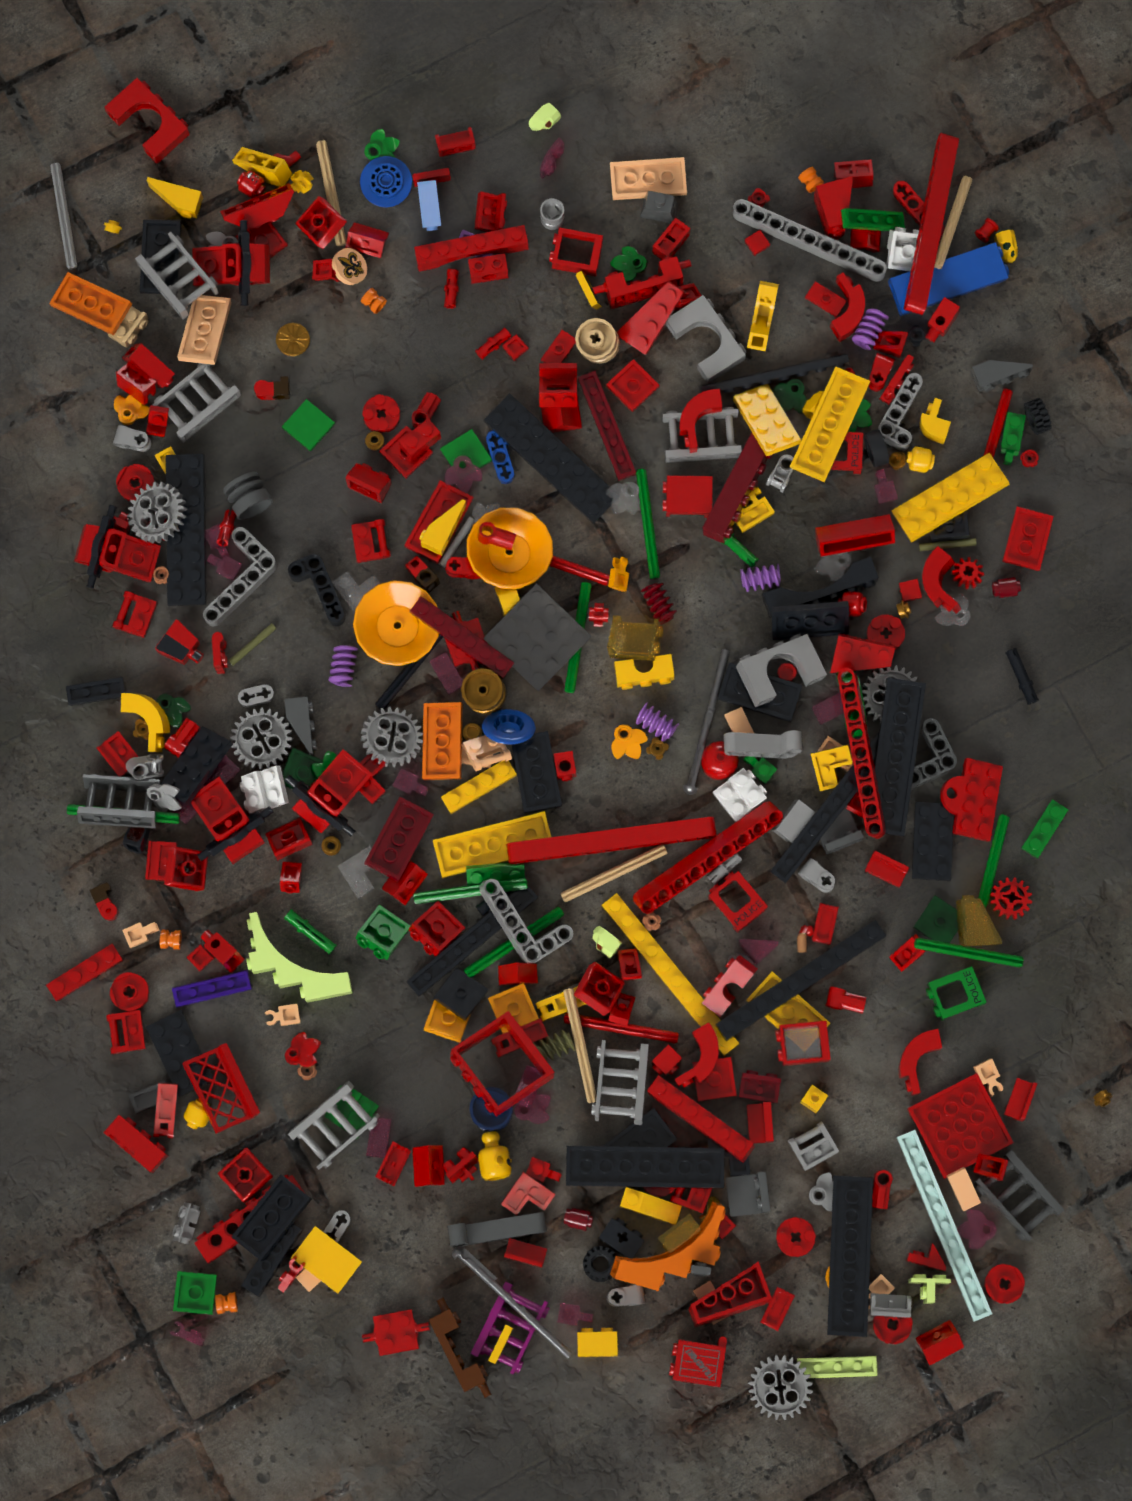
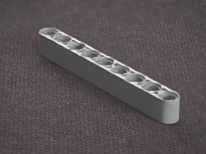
[733,199,887,282]

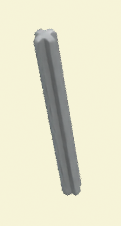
[50,163,77,269]

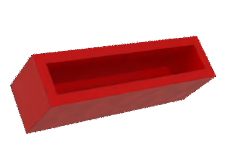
[815,514,895,557]

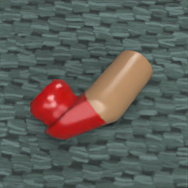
[797,925,813,953]

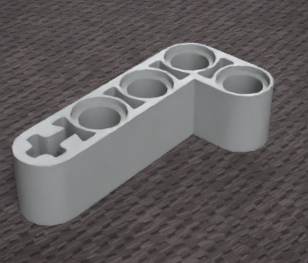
[878,373,923,451]
[723,730,803,759]

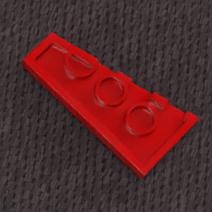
[617,281,685,355]

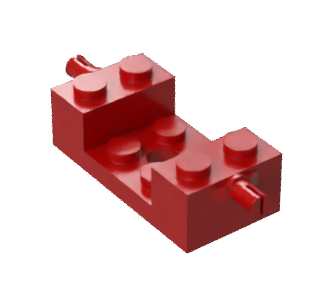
[592,256,691,309]

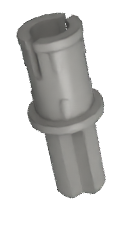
[707,853,742,885]

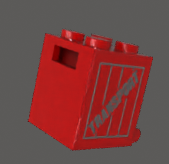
[669,1337,727,1388]

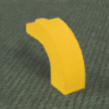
[747,281,779,351]
[121,693,170,752]

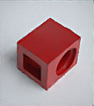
[553,751,576,781]

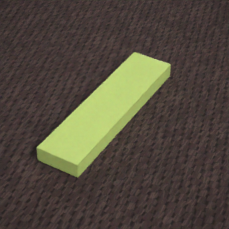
[797,1356,877,1378]

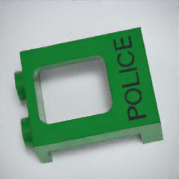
[926,966,987,1021]

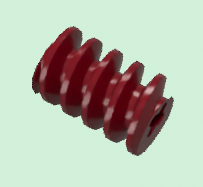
[641,583,677,625]

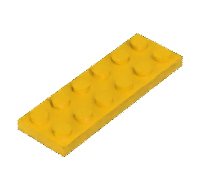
[790,367,870,483]
[891,453,1010,543]
[433,811,551,878]

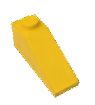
[232,147,292,187]
[147,177,203,219]
[419,499,467,556]
[620,1187,682,1225]

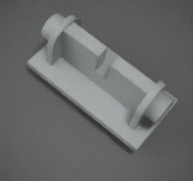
[172,1202,200,1245]

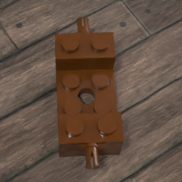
[429,1297,492,1398]

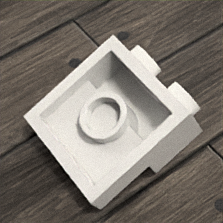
[886,227,919,271]
[240,765,289,814]
[712,768,767,822]

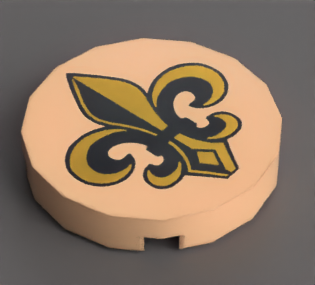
[332,248,367,285]

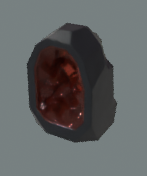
[122,827,150,854]

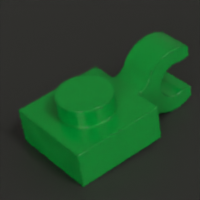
[743,756,777,785]

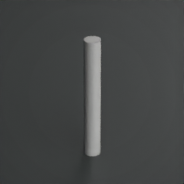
[438,517,475,568]

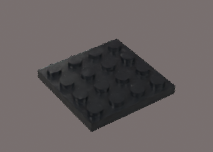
[483,583,592,691]

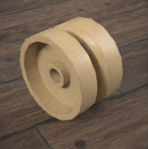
[575,318,620,364]

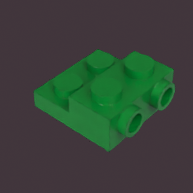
[355,905,411,960]
[324,1085,379,1139]

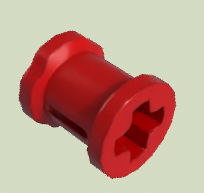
[974,218,999,243]

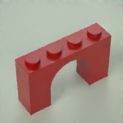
[104,78,190,164]

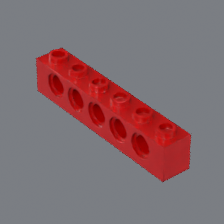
[194,1175,306,1264]

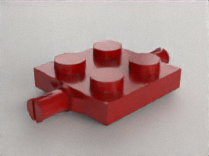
[444,611,487,670]
[362,1309,430,1356]

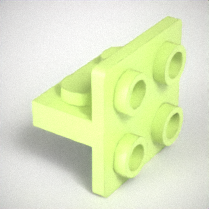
[908,1274,951,1304]

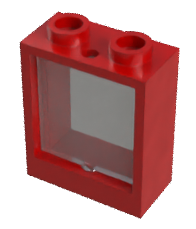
[775,1021,831,1066]

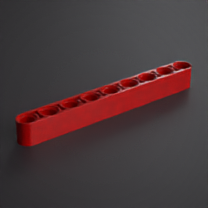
[838,668,886,839]
[633,801,783,914]

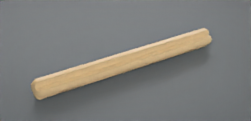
[316,140,346,246]
[934,176,972,269]
[561,844,667,902]
[563,988,597,1103]

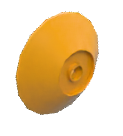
[467,508,553,589]
[353,580,439,666]

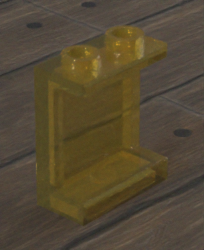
[607,615,663,661]
[657,1214,701,1253]

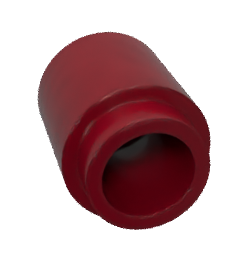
[992,577,1021,598]
[564,1207,594,1231]

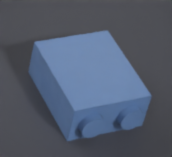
[417,180,441,231]

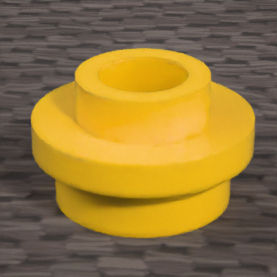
[104,220,122,234]

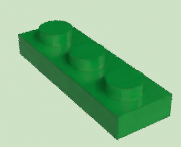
[1021,799,1069,859]
[466,863,525,886]

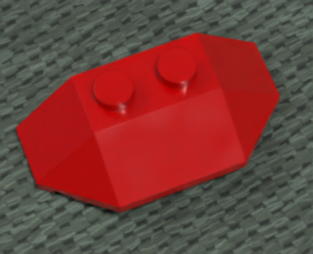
[220,183,294,230]

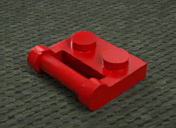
[351,519,391,563]
[112,591,158,638]
[212,632,228,674]
[106,1010,146,1054]
[670,1188,712,1214]

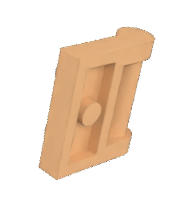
[463,735,512,771]

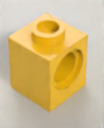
[800,1085,828,1113]

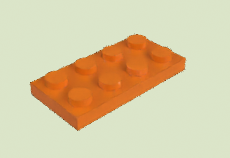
[49,272,132,336]
[422,702,463,780]

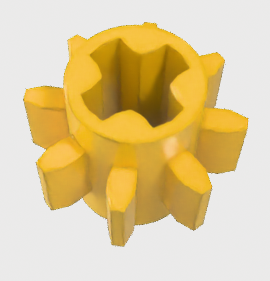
[290,170,314,194]

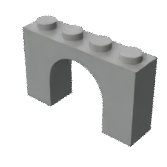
[665,295,746,384]
[736,634,827,707]

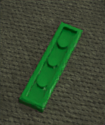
[841,208,905,231]

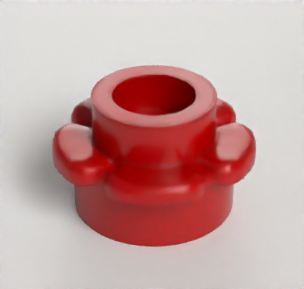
[1020,449,1039,467]

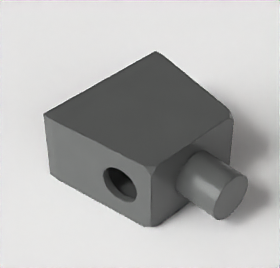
[640,191,678,223]

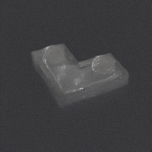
[332,571,380,614]
[337,846,374,899]

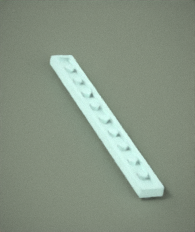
[897,1130,992,1322]

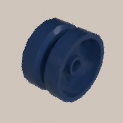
[469,1087,513,1132]

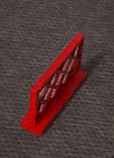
[182,1042,260,1134]

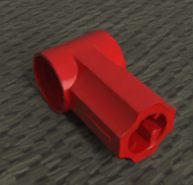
[412,392,441,429]
[477,522,516,550]
[164,718,200,758]
[825,987,867,1014]
[872,1170,893,1209]

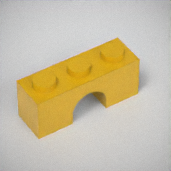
[614,654,675,690]

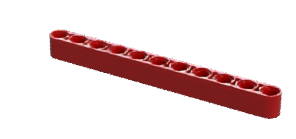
[904,133,959,315]
[506,817,717,864]

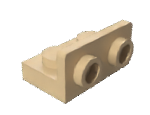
[108,306,149,348]

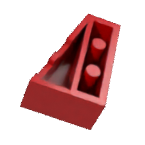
[830,633,895,673]
[103,1115,168,1174]

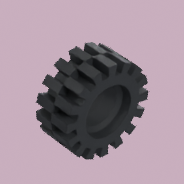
[1024,398,1052,435]
[583,1246,616,1282]

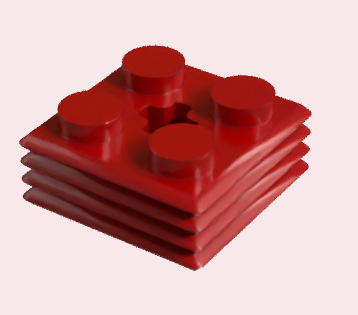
[295,196,347,249]
[164,846,208,891]
[574,962,625,1016]
[218,1148,273,1203]

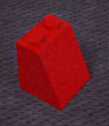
[814,176,853,240]

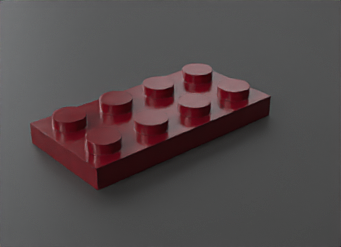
[364,797,434,882]

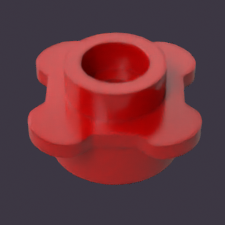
[748,188,770,207]

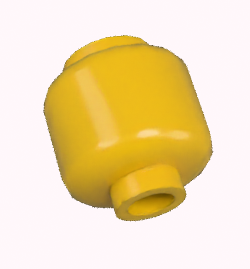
[905,446,935,473]
[183,1099,210,1129]

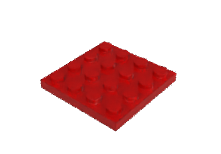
[907,1073,1014,1179]

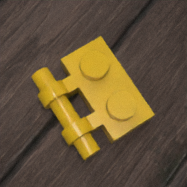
[735,487,775,533]

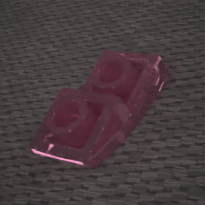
[540,138,564,179]

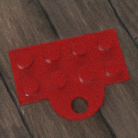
[940,758,1003,842]

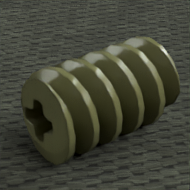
[533,1030,576,1061]

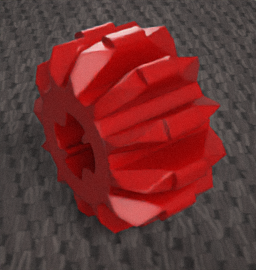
[951,557,984,590]

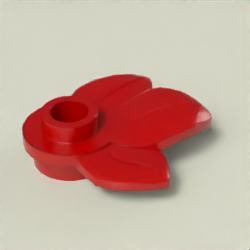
[285,1032,321,1067]

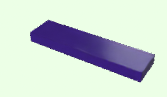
[172,970,252,1008]

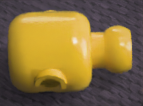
[478,1131,512,1181]

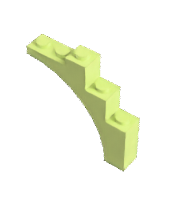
[246,912,353,1003]

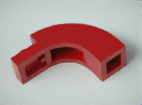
[830,272,865,343]
[679,388,723,453]
[922,546,961,614]
[674,1022,719,1088]
[898,1029,943,1096]

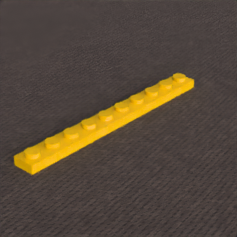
[602,893,739,1056]

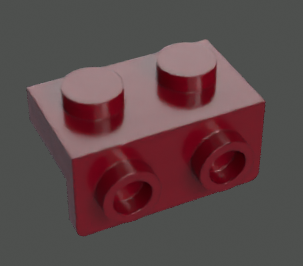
[738,1070,781,1104]

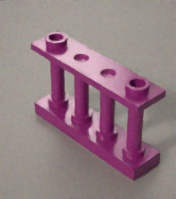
[470,1281,550,1375]

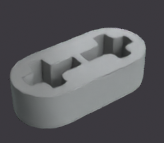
[238,685,274,707]
[324,1210,351,1243]

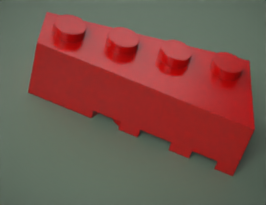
[688,1261,772,1328]

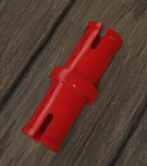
[444,269,459,309]
[475,328,512,360]
[216,510,236,547]

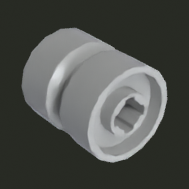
[540,198,564,230]

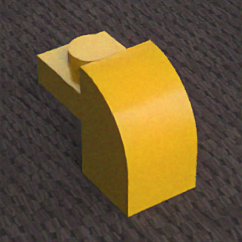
[919,398,951,444]
[495,587,520,616]

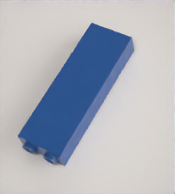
[888,242,1009,316]

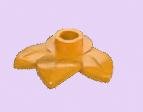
[114,395,150,425]
[611,724,648,759]

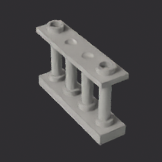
[135,232,218,320]
[152,363,241,443]
[662,407,742,463]
[591,1040,649,1125]
[288,1081,380,1170]

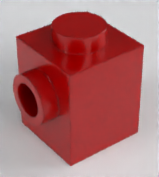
[652,1044,682,1076]

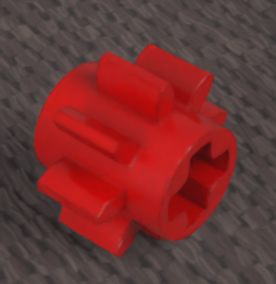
[589,603,609,627]

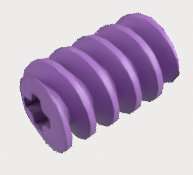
[852,308,889,350]
[740,564,781,592]
[328,645,358,687]
[636,702,679,742]

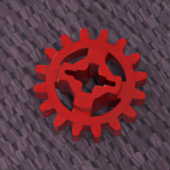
[990,877,1032,920]

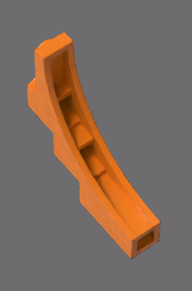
[610,1201,725,1291]

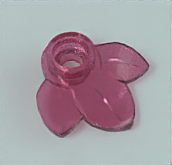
[445,455,482,493]
[514,1091,551,1124]
[957,1209,997,1249]

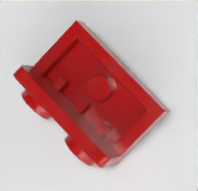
[475,191,507,232]

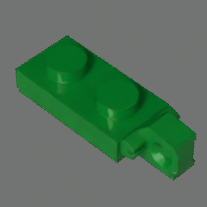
[1000,412,1026,466]

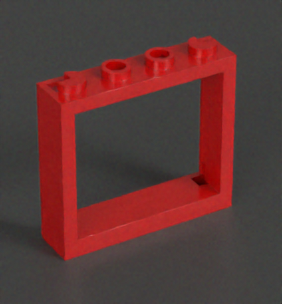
[450,1011,555,1117]

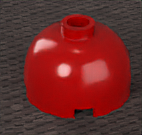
[701,741,739,780]

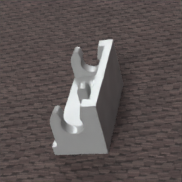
[772,799,815,843]
[870,1293,912,1318]

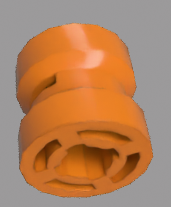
[798,167,824,193]
[361,288,387,314]
[160,929,182,950]
[215,1292,238,1314]

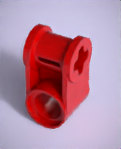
[869,353,895,392]
[445,557,481,579]

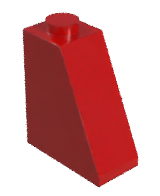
[122,343,175,388]

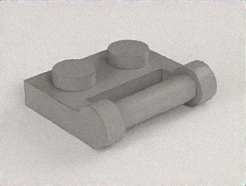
[787,1121,839,1171]

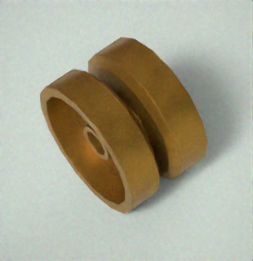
[461,668,507,715]

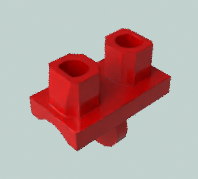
[442,1147,479,1183]

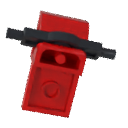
[192,220,270,306]
[74,505,161,589]
[284,749,372,837]
[191,776,274,864]

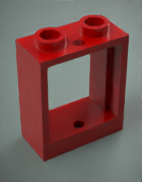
[549,227,603,277]

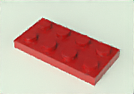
[404,480,474,564]

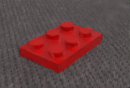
[1002,507,1054,571]

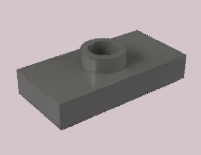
[690,1262,711,1277]

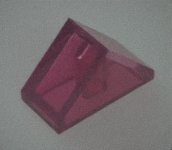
[739,939,779,965]

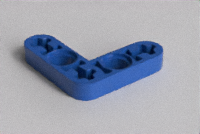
[486,431,514,484]

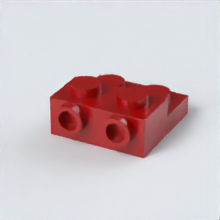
[409,901,465,957]

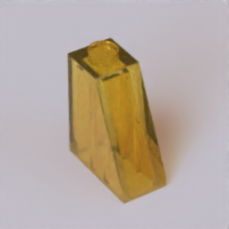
[956,895,1002,946]

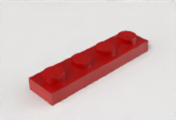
[46,943,123,1002]

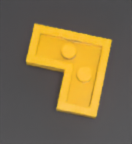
[811,744,853,791]

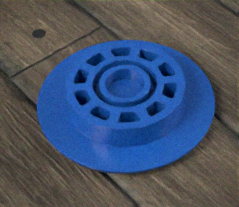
[360,156,412,207]
[482,709,536,745]

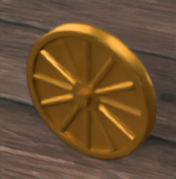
[276,323,310,356]

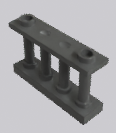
[77,774,161,828]
[974,1150,1064,1242]

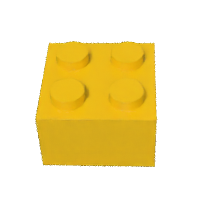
[577,1328,618,1357]

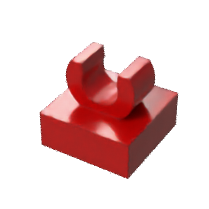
[114,512,130,535]

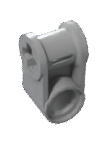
[113,425,151,452]
[766,454,794,493]
[126,754,164,780]
[798,858,835,893]
[606,1285,646,1307]

